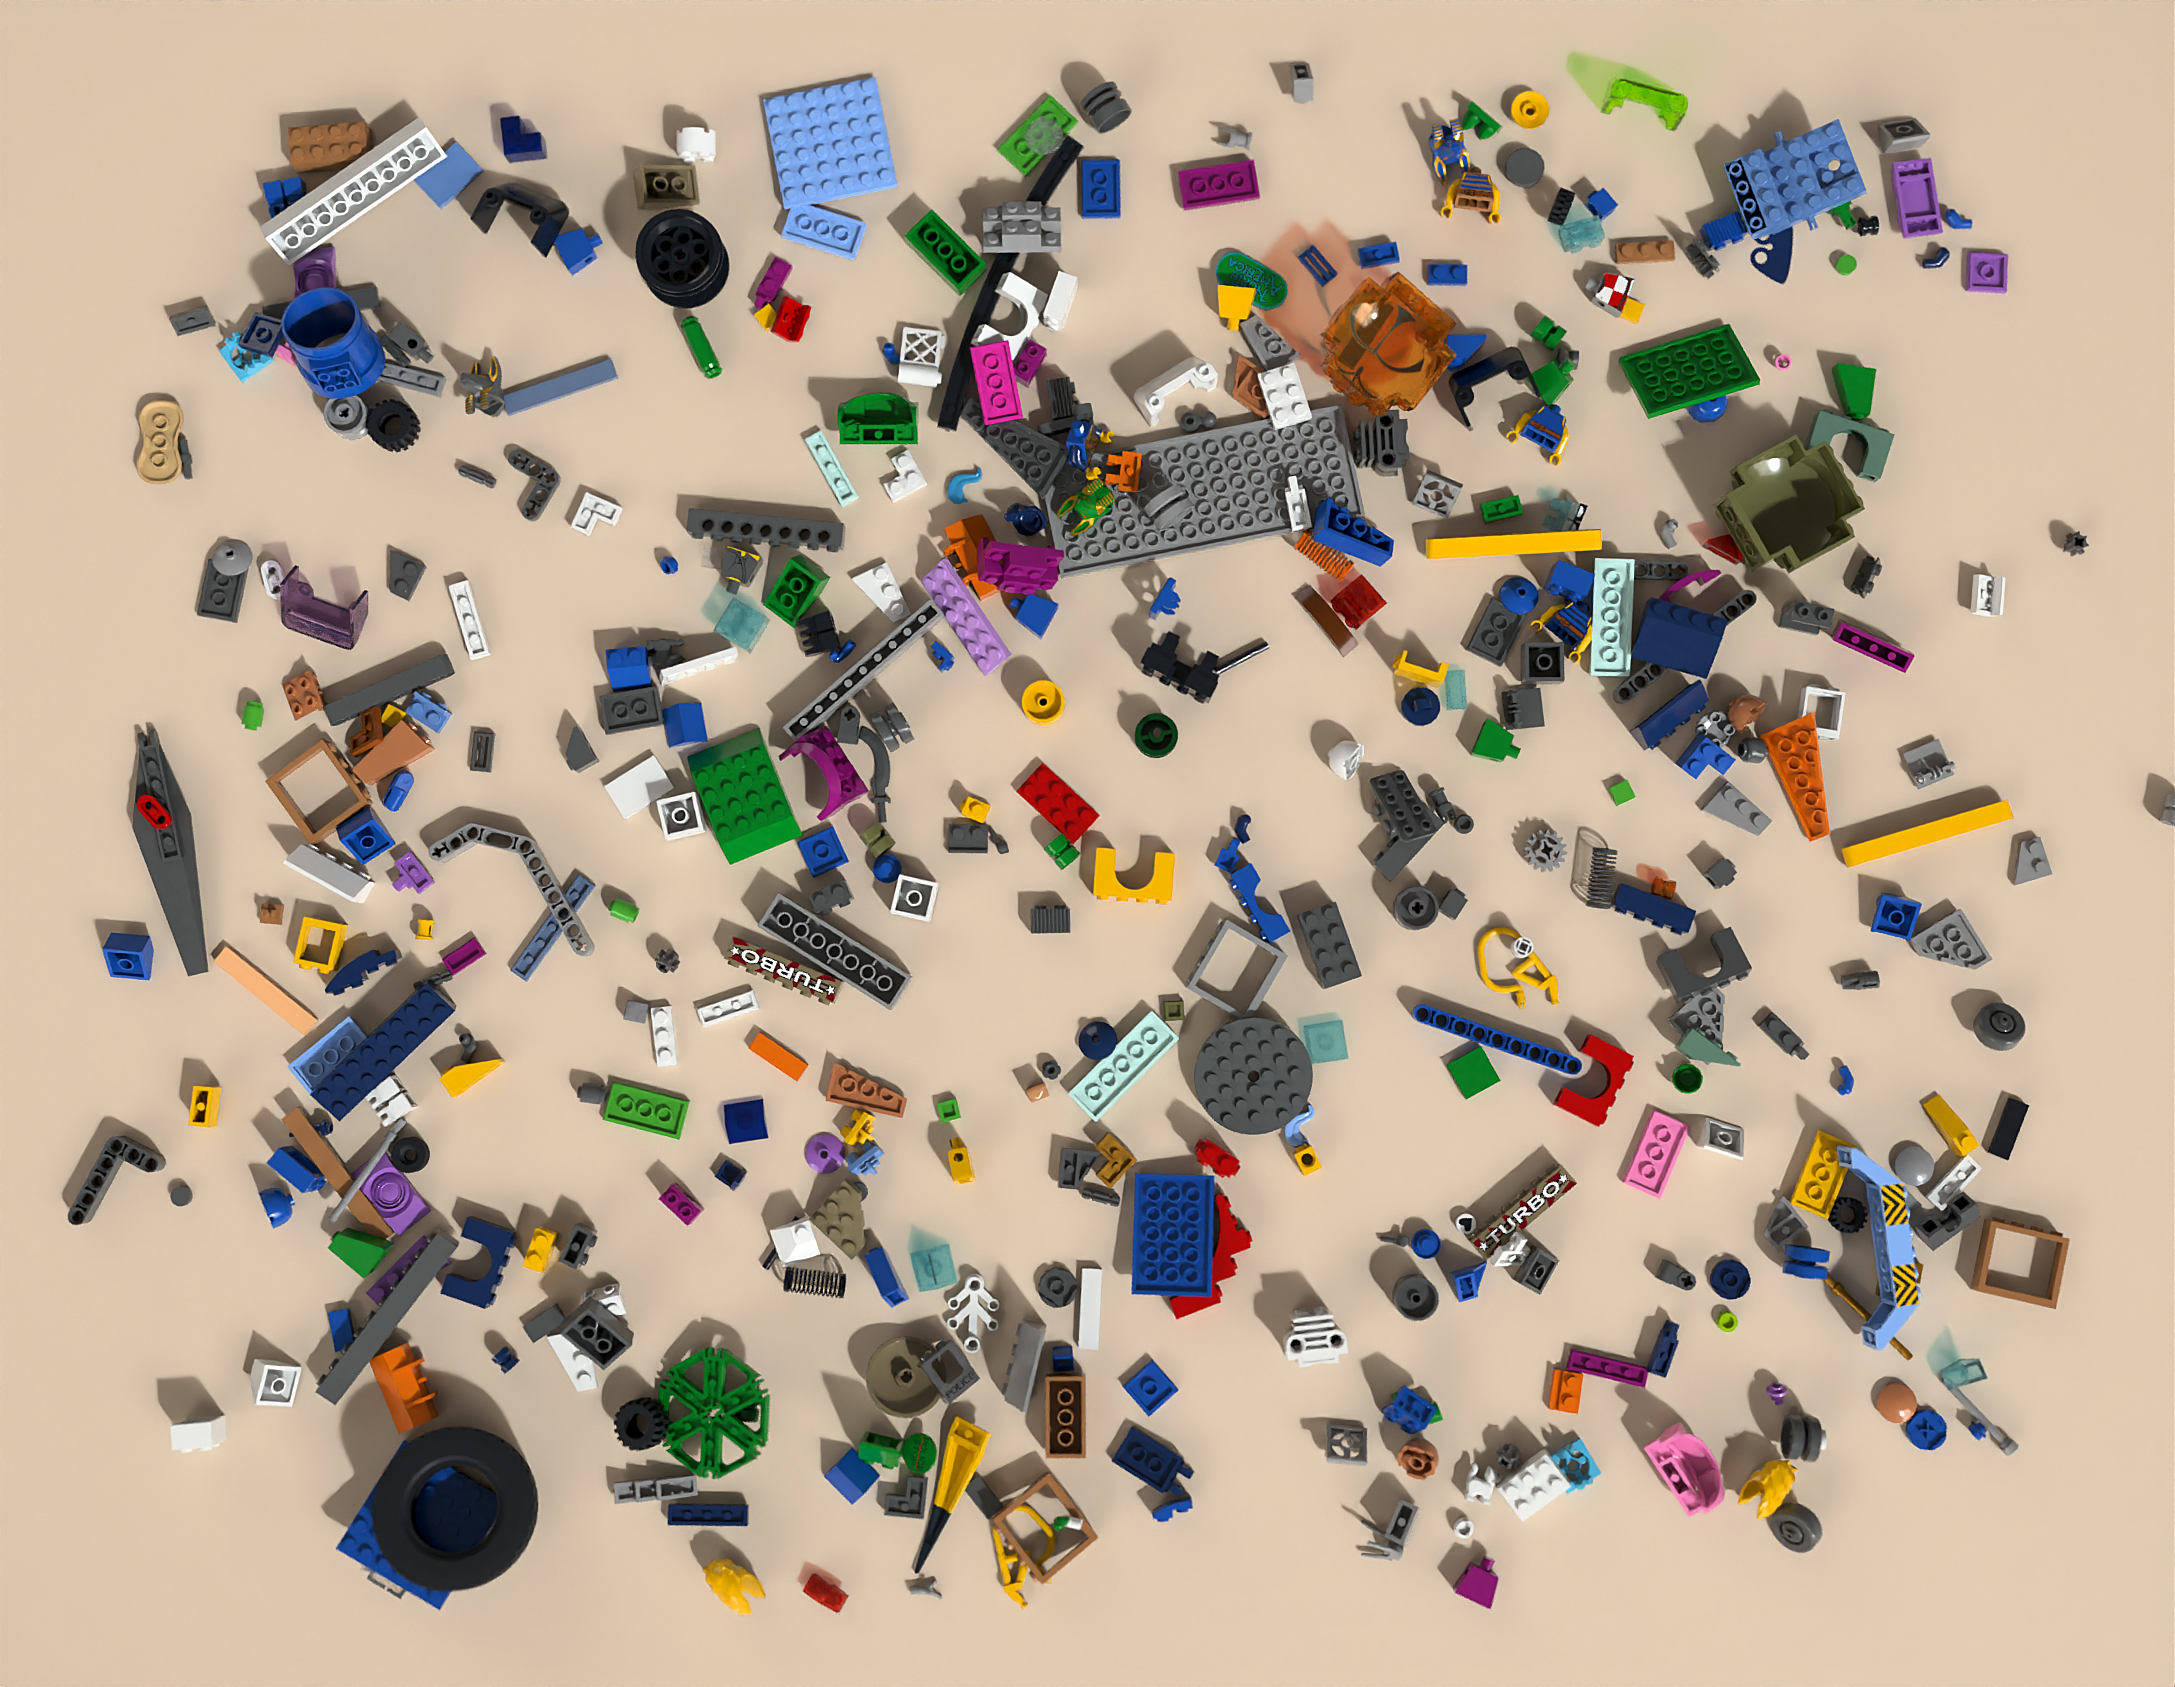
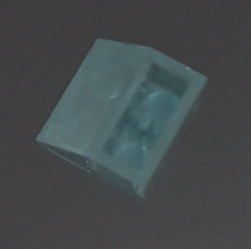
[714,597,770,653]

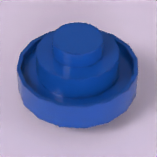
[873,854,902,883]
[1411,1229,1441,1259]

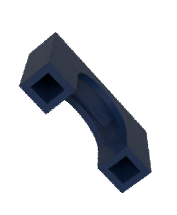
[440,1216,517,1309]

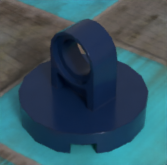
[1401,687,1440,726]

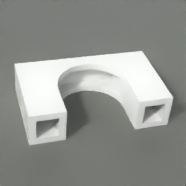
[971,272,1049,365]

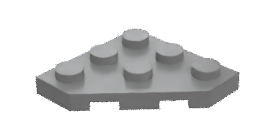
[1910,909,1992,970]
[1667,987,1725,1065]

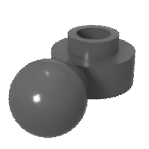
[1181,412,1217,433]

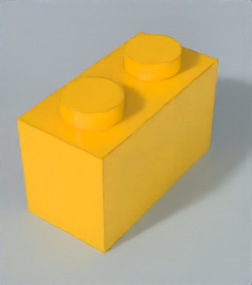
[188,1085,222,1127]
[523,1226,560,1273]

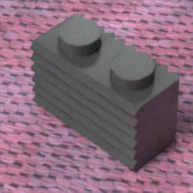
[1047,377,1078,421]
[1031,905,1070,934]

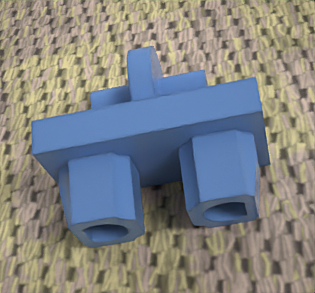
[846,1140,884,1176]

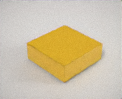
[1619,298,1645,324]
[754,304,777,332]
[381,704,407,728]

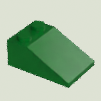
[763,555,831,628]
[858,1431,905,1469]

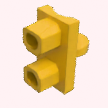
[840,1109,876,1147]

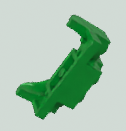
[837,393,919,444]

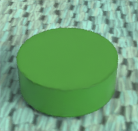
[1835,255,1857,275]

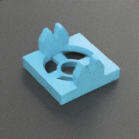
[219,332,274,382]
[1551,1438,1602,1494]

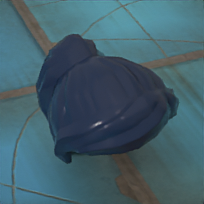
[1004,503,1047,537]

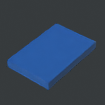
[1082,160,1121,219]

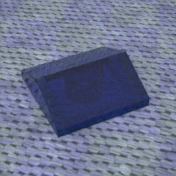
[724,1099,769,1144]

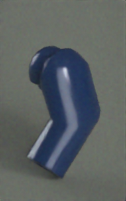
[1922,247,1950,269]

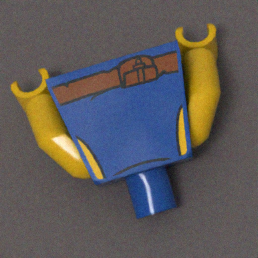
[1507,404,1569,466]

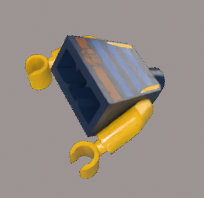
[1531,601,1593,663]

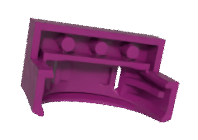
[779,726,869,821]

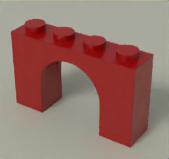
[1553,1034,1634,1127]

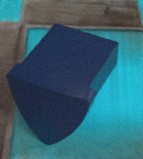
[714,1160,747,1191]

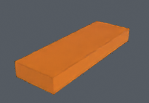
[748,1032,808,1081]

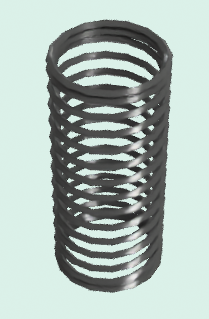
[1585,847,1618,909]

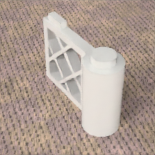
[898,327,945,387]

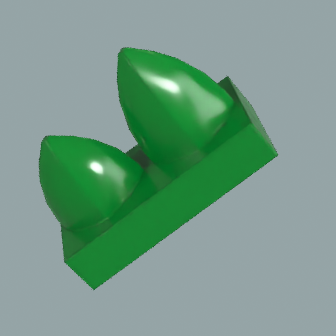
[1462,101,1503,140]

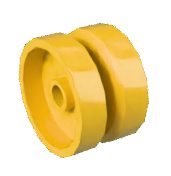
[1022,680,1065,726]

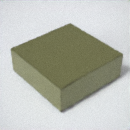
[1164,1000,1185,1021]

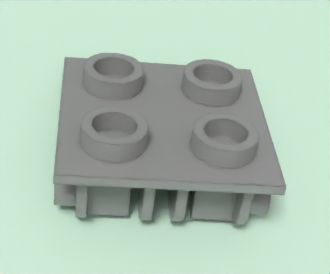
[1902,739,1955,790]

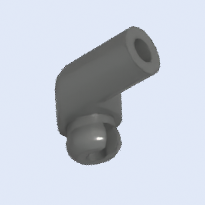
[459,1033,477,1063]

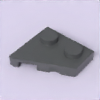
[390,550,426,601]
[1057,1148,1100,1190]

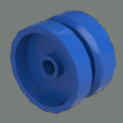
[1782,1244,1830,1279]

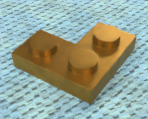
[1094,1132,1137,1189]

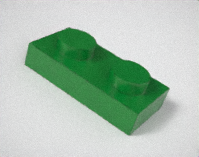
[1480,495,1523,524]

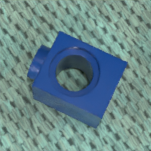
[1585,187,1618,223]

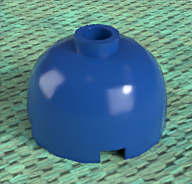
[1688,395,1728,423]
[258,1188,295,1229]

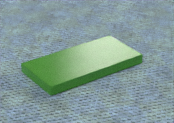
[997,95,1078,177]
[603,1082,690,1140]

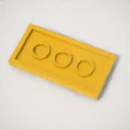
[1789,1130,1857,1219]

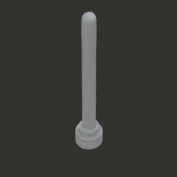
[1942,1378,2018,1456]

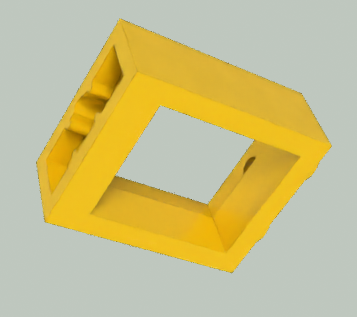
[293,917,348,974]

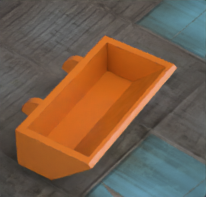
[943,514,1003,601]
[369,1343,439,1433]

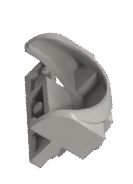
[983,201,1061,253]

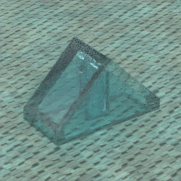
[1940,1359,1988,1390]

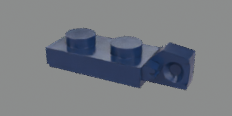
[1646,1320,1680,1378]

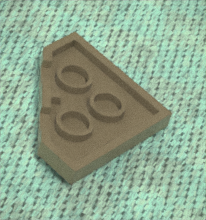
[809,1178,866,1260]

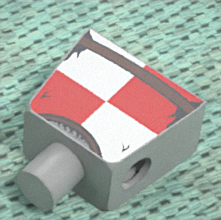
[1585,273,1635,318]

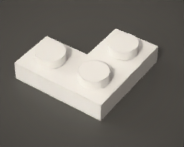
[884,450,927,503]
[570,492,623,536]

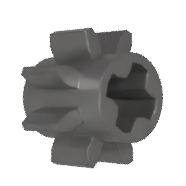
[2061,531,2089,556]
[655,949,680,973]
[1496,1443,1522,1469]

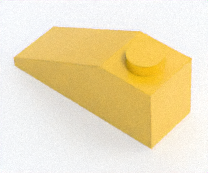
[438,1059,505,1098]
[1922,1094,1980,1156]

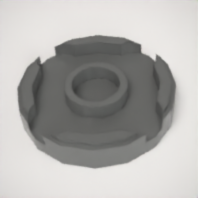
[1038,1268,1077,1308]

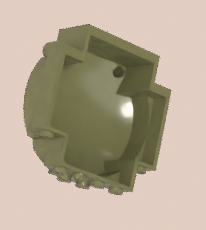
[1713,435,1865,574]

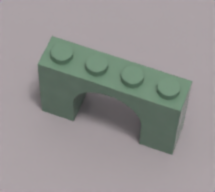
[1804,410,1895,482]

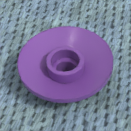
[805,1134,845,1174]

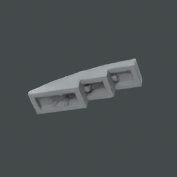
[613,1474,698,1504]

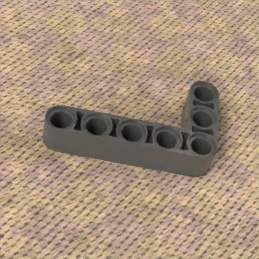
[67,1136,166,1225]

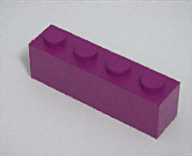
[1830,619,1915,673]

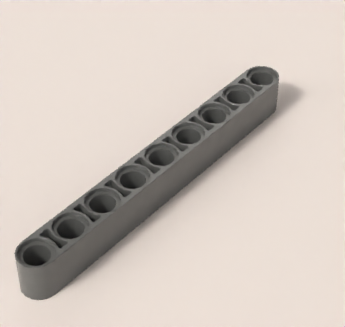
[1612,590,1757,704]

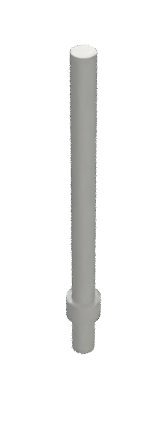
[329,1118,407,1222]

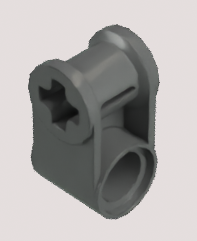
[837,706,861,745]
[1655,1259,1696,1290]

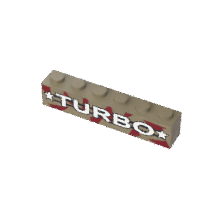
[724,937,844,1006]
[1468,1164,1577,1260]

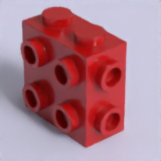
[1193,1137,1241,1178]

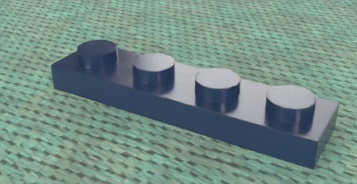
[668,1504,749,1526]

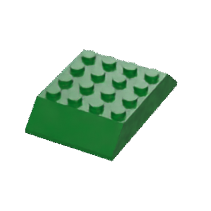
[687,728,803,865]

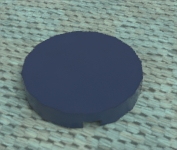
[1710,1260,1751,1300]

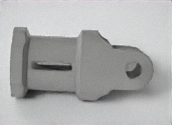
[1217,128,1252,150]

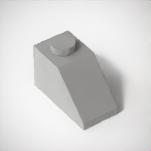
[1289,63,1313,103]

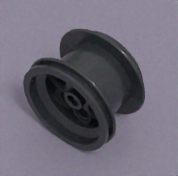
[635,209,730,309]

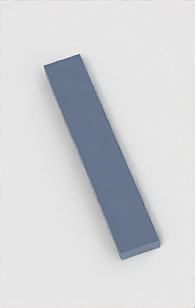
[504,359,618,416]
[510,874,596,982]

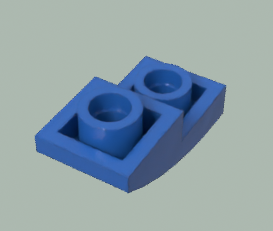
[1152,1497,1193,1522]

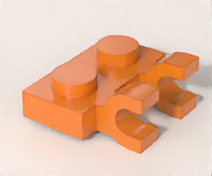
[1104,451,1142,493]

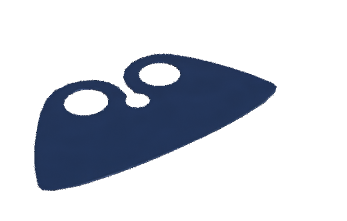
[1751,226,1793,284]

